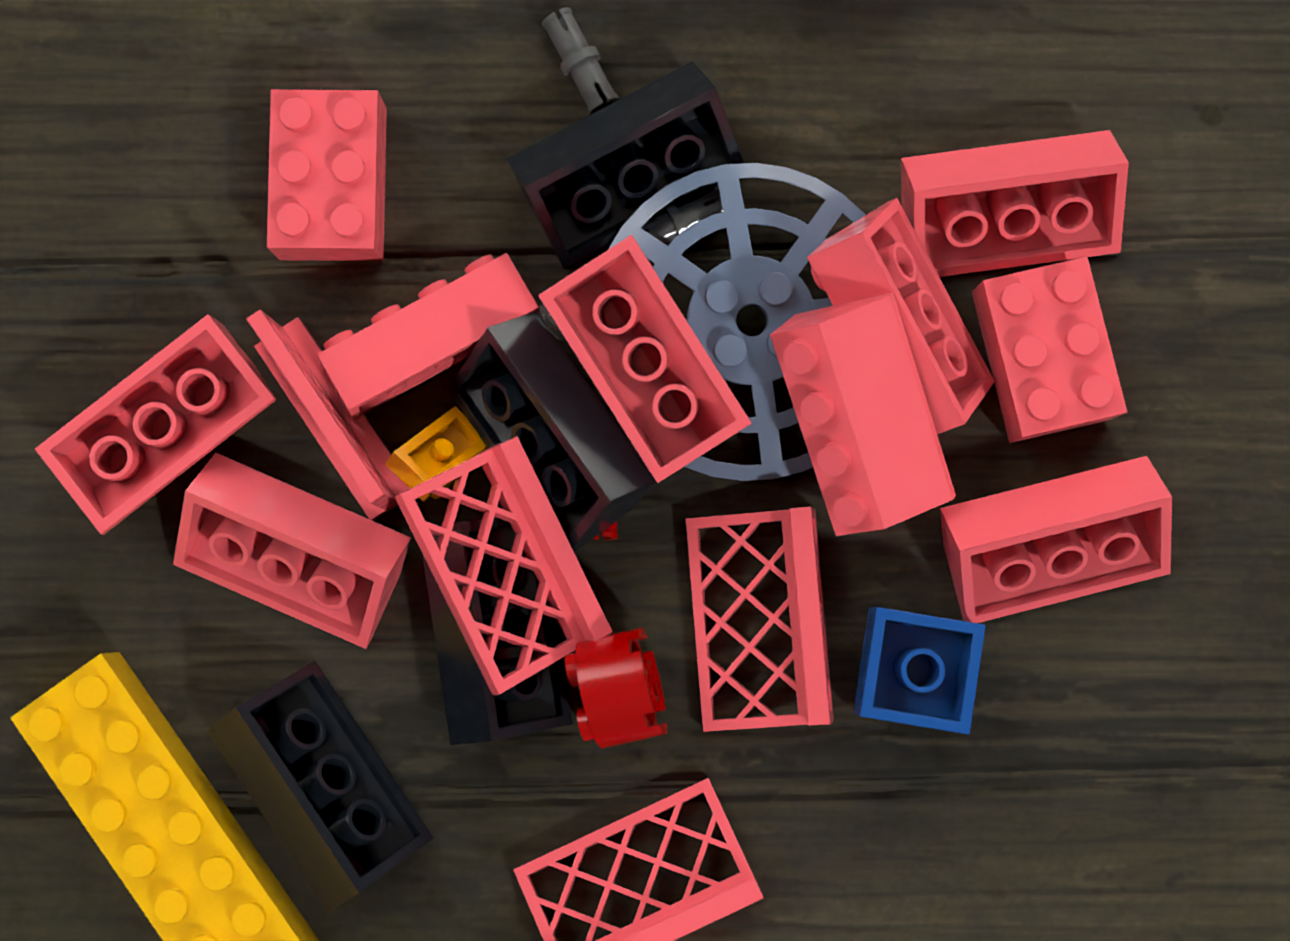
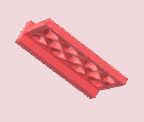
[246,309,410,521]
[394,436,613,695]
[686,506,834,732]
[513,778,764,941]

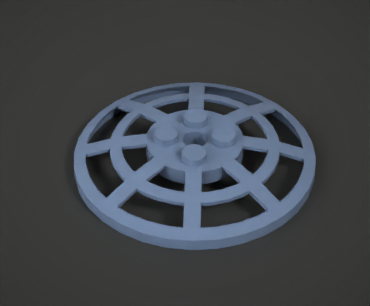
[608,163,866,481]

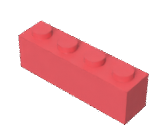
[317,253,539,420]

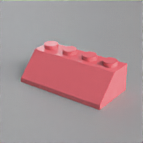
[901,130,1129,277]
[807,198,995,434]
[538,235,752,483]
[770,292,956,536]
[35,314,276,535]
[173,453,411,649]
[940,456,1172,623]

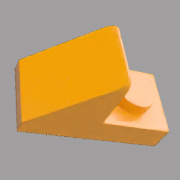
[385,406,488,502]

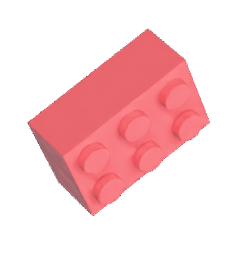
[267,89,387,261]
[971,256,1128,443]

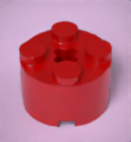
[565,627,667,749]

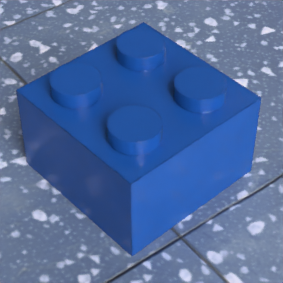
[853,607,986,734]

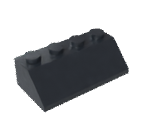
[507,61,744,268]
[448,311,656,552]
[422,518,573,745]
[207,661,434,912]

